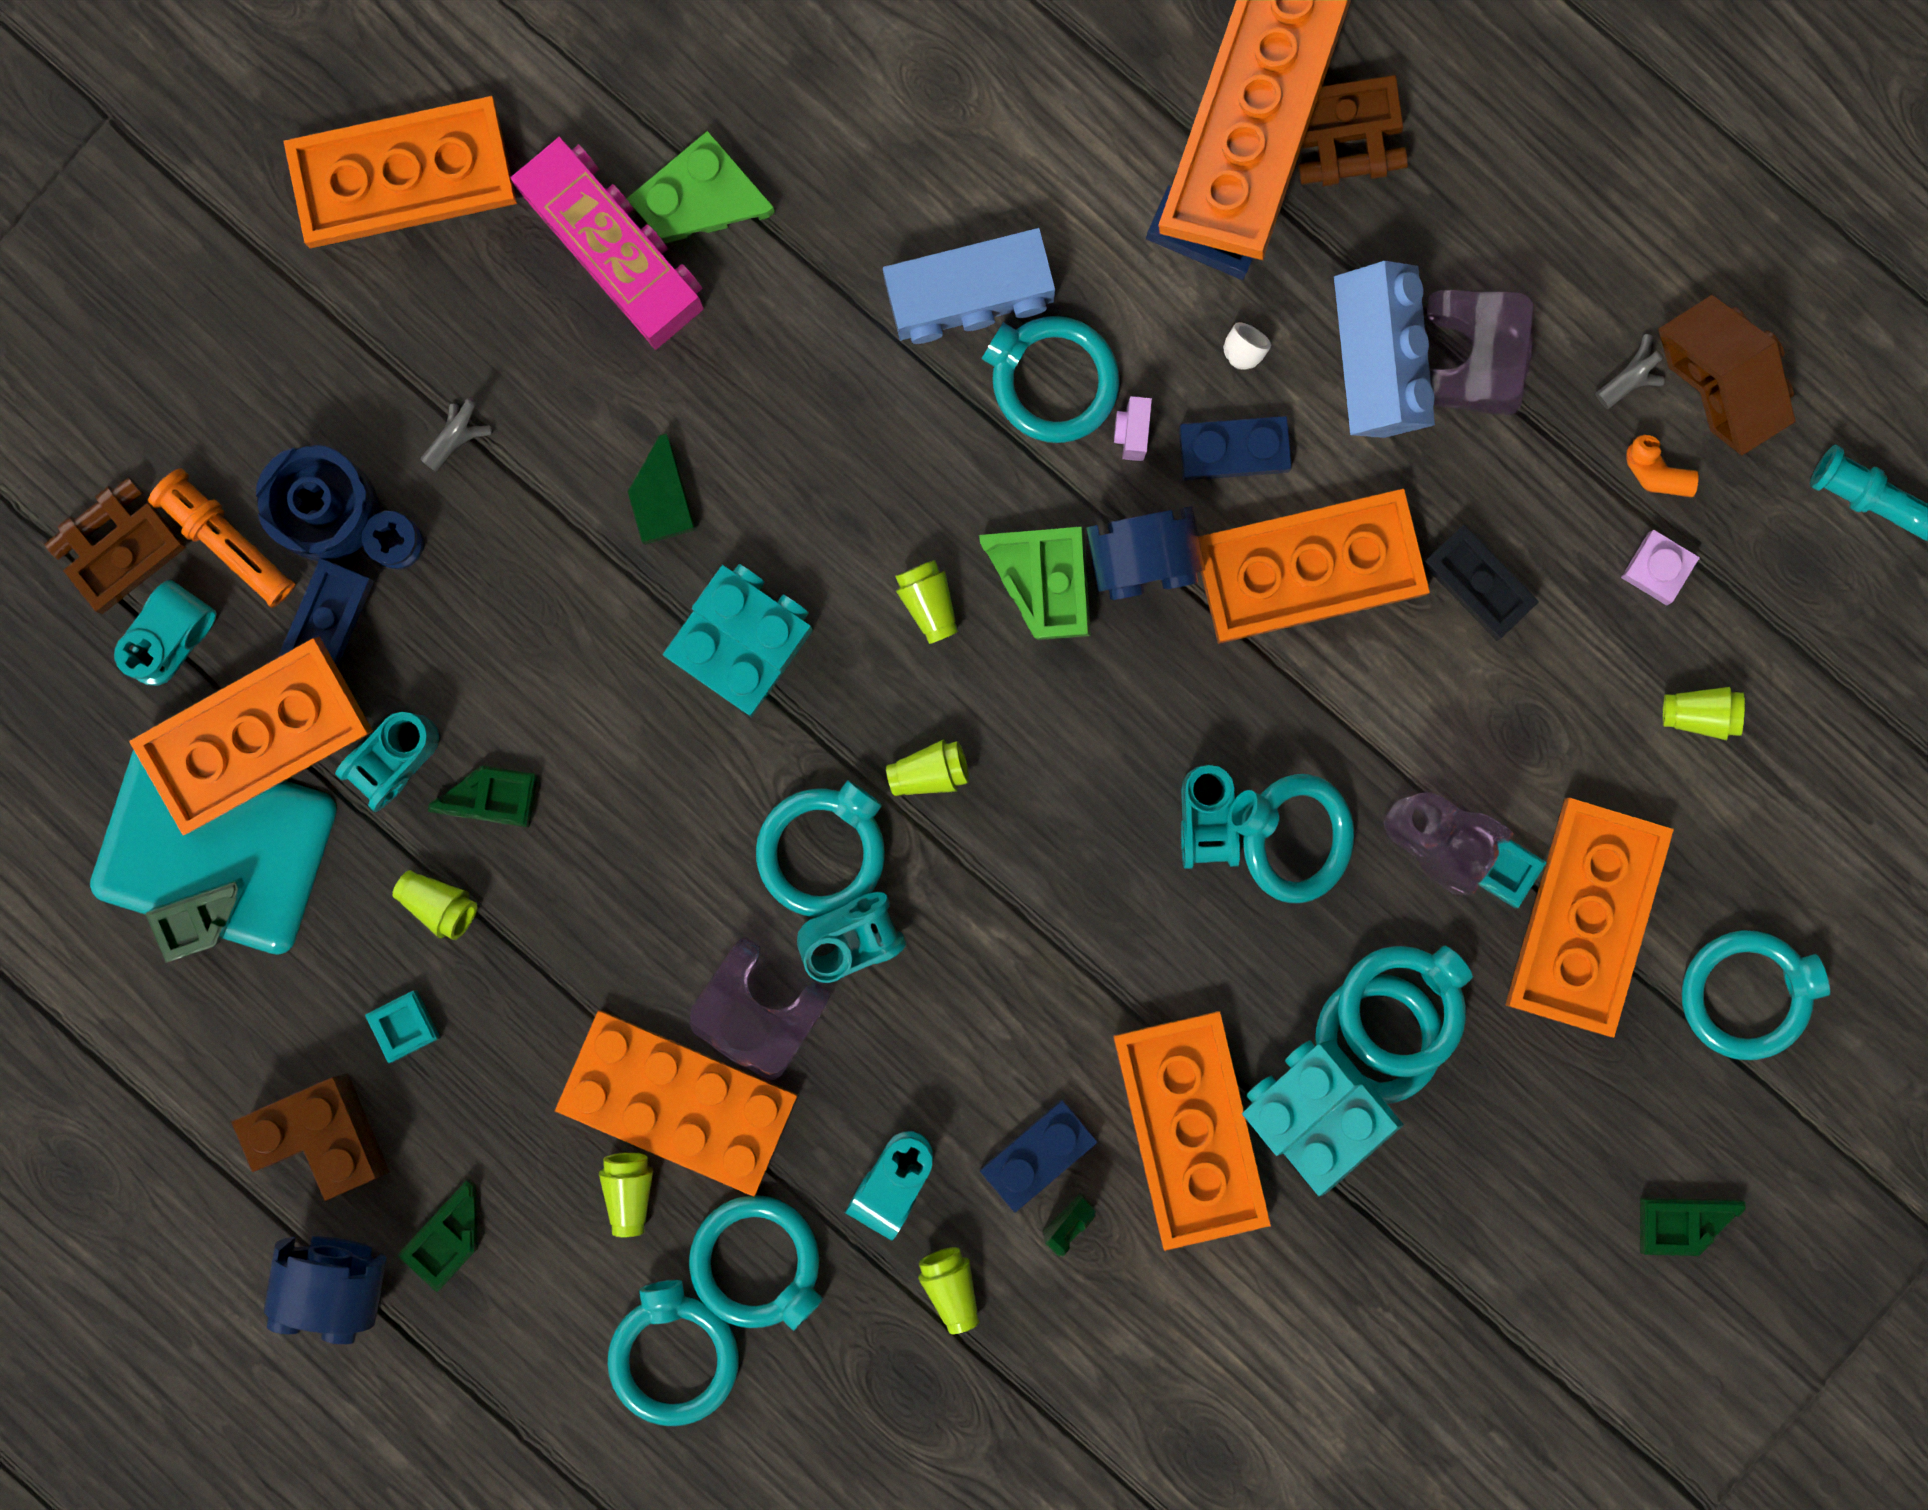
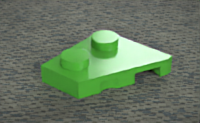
[627,131,775,243]
[979,527,1091,640]

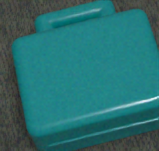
[90,750,337,955]

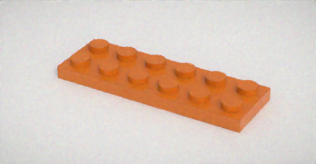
[1159,0,1351,260]

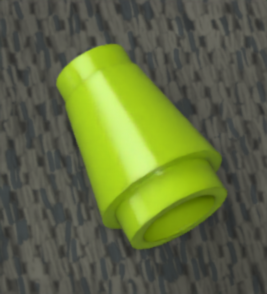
[895,560,959,644]
[1663,687,1745,740]
[886,739,969,796]
[392,870,477,940]
[599,1153,653,1237]
[918,1247,980,1334]

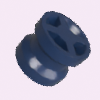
[362,511,424,570]

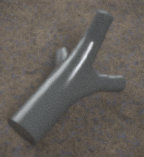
[1595,334,1665,409]
[420,398,492,472]

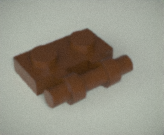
[1298,75,1408,187]
[44,477,187,614]

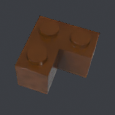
[1658,295,1796,456]
[231,1073,390,1201]

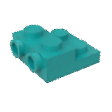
[663,564,813,718]
[1242,1040,1404,1197]

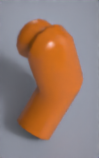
[1626,435,1699,497]

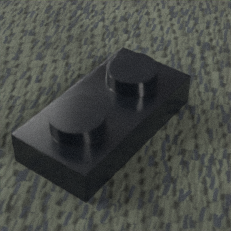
[1423,525,1539,641]

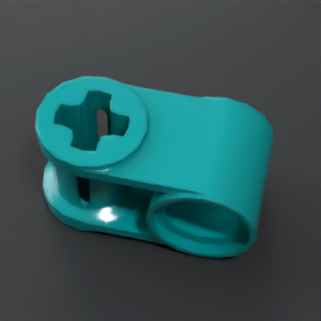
[114,580,217,686]
[335,712,439,812]
[1181,765,1240,869]
[796,892,906,983]
[845,1131,933,1241]

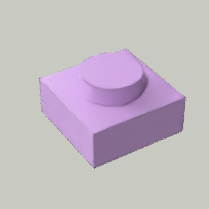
[1114,396,1152,461]
[1621,530,1700,605]

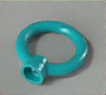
[982,316,1119,443]
[1228,774,1354,903]
[756,780,885,917]
[1682,930,1830,1060]
[1338,946,1473,1077]
[1315,974,1442,1104]
[689,1195,824,1331]
[607,1280,739,1426]

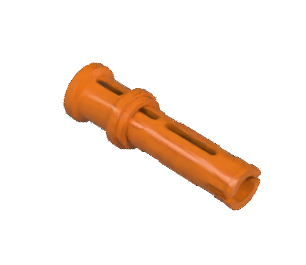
[148,468,295,608]

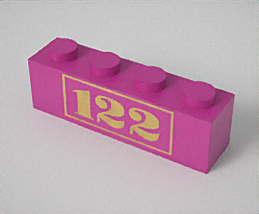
[510,136,704,350]

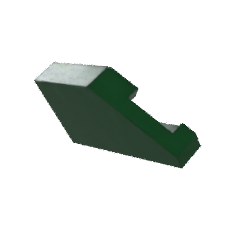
[628,433,695,545]
[428,766,538,828]
[145,878,245,963]
[397,1179,478,1293]
[1042,1193,1096,1257]
[1640,1198,1746,1256]

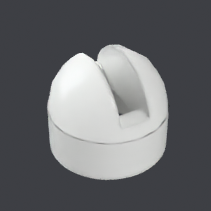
[1223,322,1271,369]

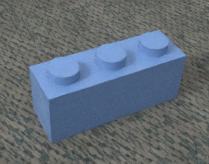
[883,228,1055,344]
[1334,261,1435,438]

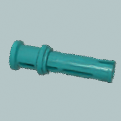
[1809,445,1928,541]

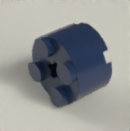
[256,445,380,562]
[1086,506,1205,600]
[264,1236,387,1344]

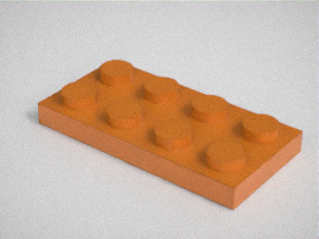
[284,96,517,249]
[1199,489,1430,644]
[129,637,373,836]
[1505,798,1674,1038]
[555,1010,798,1197]
[1113,1011,1271,1251]

